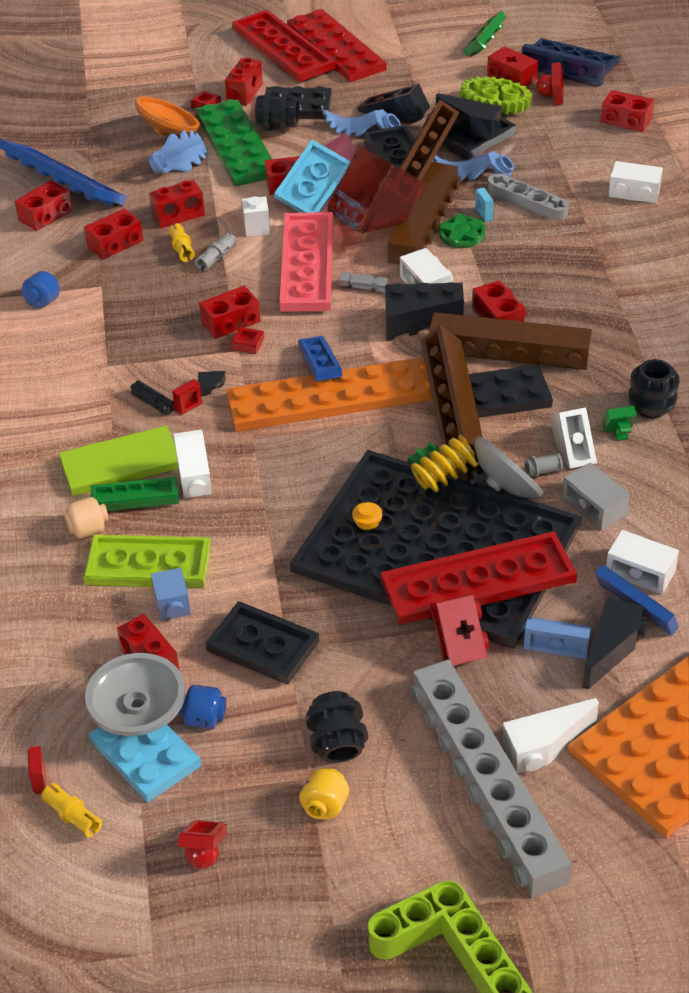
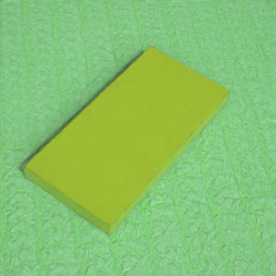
[59,425,178,496]
[83,535,211,588]

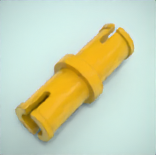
[168,223,195,262]
[41,783,102,837]

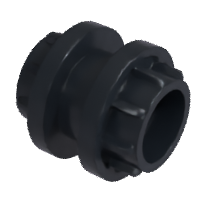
[255,90,300,132]
[628,359,680,418]
[305,691,369,763]

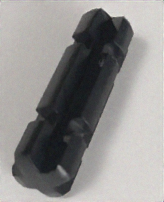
[130,380,175,415]
[466,464,486,487]

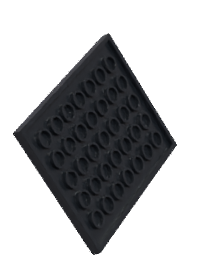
[290,450,582,649]

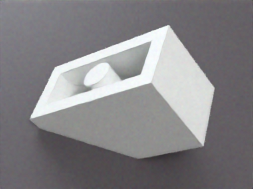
[242,196,270,237]
[549,407,597,469]
[174,429,212,499]

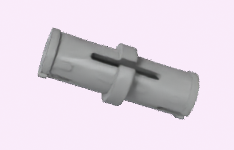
[195,232,237,271]

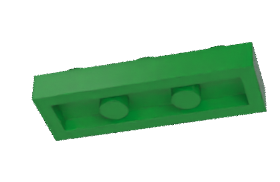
[463,10,507,56]

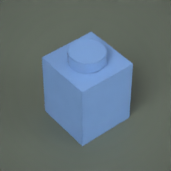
[151,568,191,621]

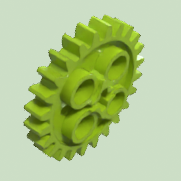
[459,76,532,115]

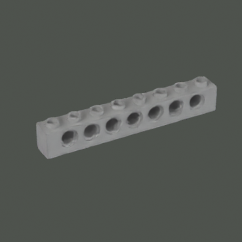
[410,659,572,899]

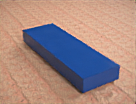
[298,336,342,381]
[595,565,679,636]

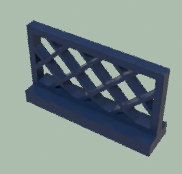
[521,38,620,86]

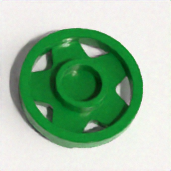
[440,214,485,248]

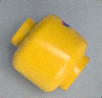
[300,768,349,820]

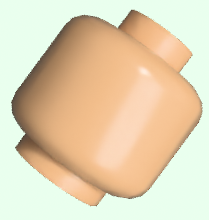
[63,497,109,539]

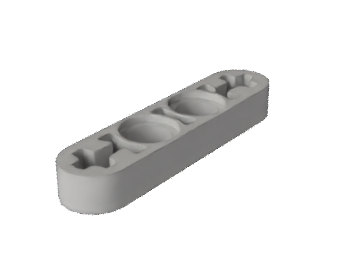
[488,174,569,220]

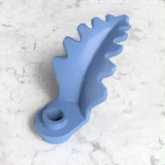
[323,109,401,137]
[148,130,207,175]
[433,151,514,181]

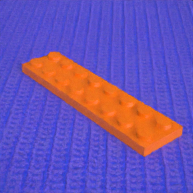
[226,356,432,432]

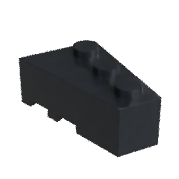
[385,282,464,342]

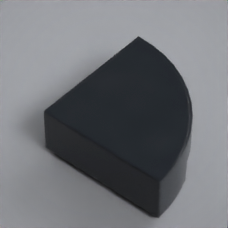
[198,371,226,396]

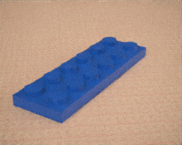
[0,138,127,206]

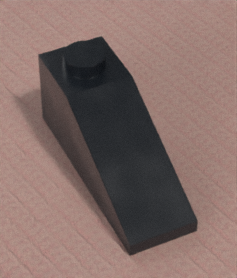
[357,84,430,123]
[436,93,502,140]
[582,597,648,689]

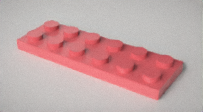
[279,212,333,312]

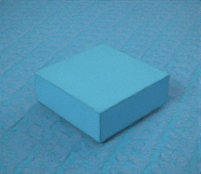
[475,188,493,222]

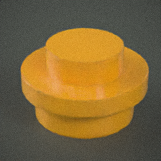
[352,502,382,530]

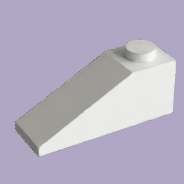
[502,698,599,773]

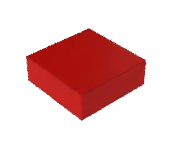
[190,91,221,109]
[231,327,264,354]
[172,379,202,416]
[27,746,47,795]

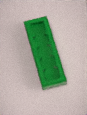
[91,476,179,511]

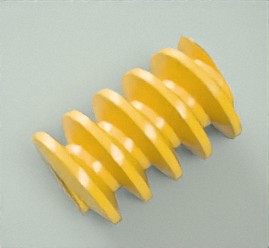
[411,434,477,493]

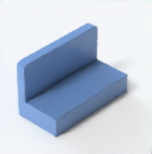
[524,617,591,659]

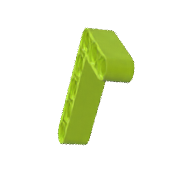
[368,880,533,993]

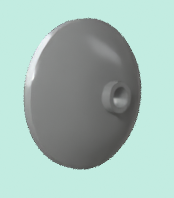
[474,435,544,499]
[85,653,185,736]

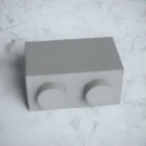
[562,462,630,531]

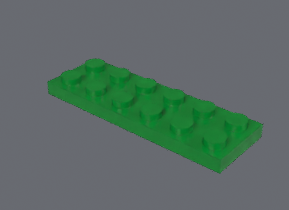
[196,100,272,187]

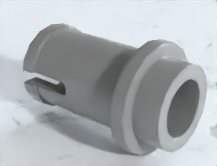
[524,453,563,478]

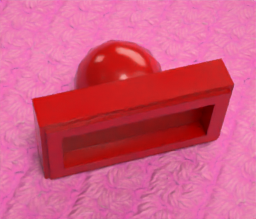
[536,62,564,106]
[178,820,227,869]

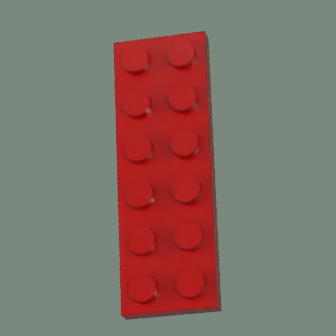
[287,9,387,82]
[232,10,336,82]
[381,531,577,625]

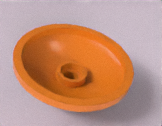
[135,96,200,136]

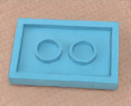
[274,140,352,213]
[88,707,202,803]

